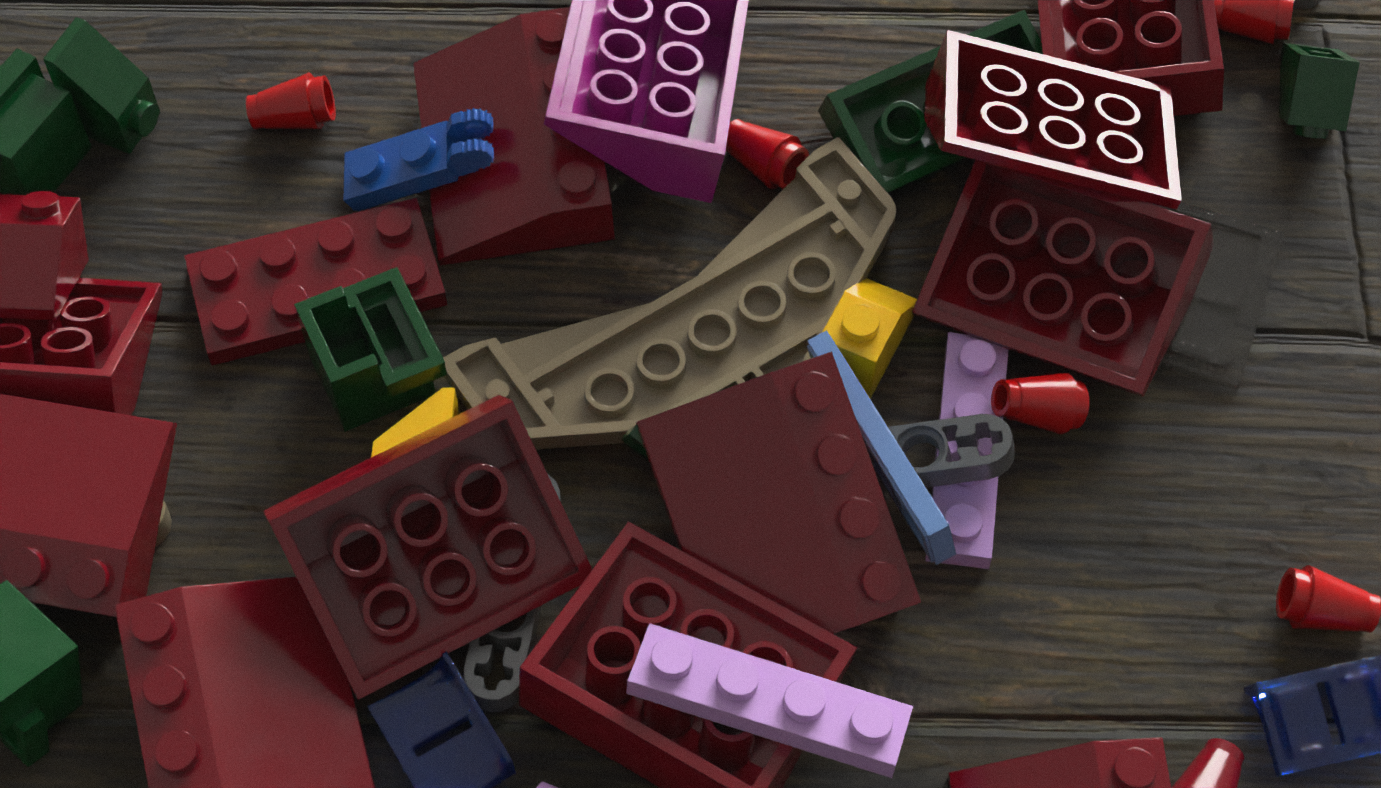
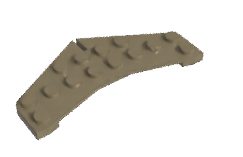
[443,137,896,450]

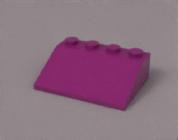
[544,0,749,203]

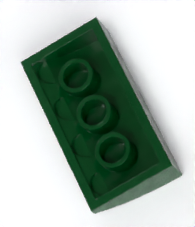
[818,10,1043,194]

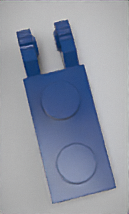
[343,108,494,211]

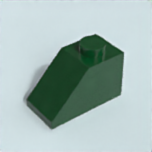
[43,17,161,154]
[1279,43,1360,139]

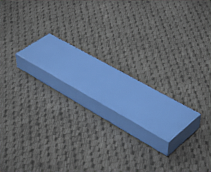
[807,330,956,565]

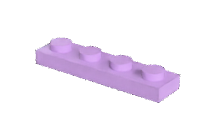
[925,332,1008,569]
[626,623,913,778]

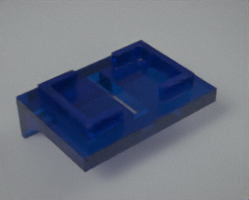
[368,652,516,788]
[1244,655,1381,776]

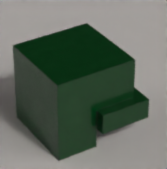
[0,48,92,195]
[294,267,447,432]
[0,580,83,767]

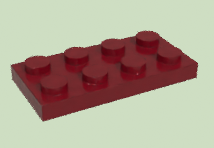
[184,197,447,366]

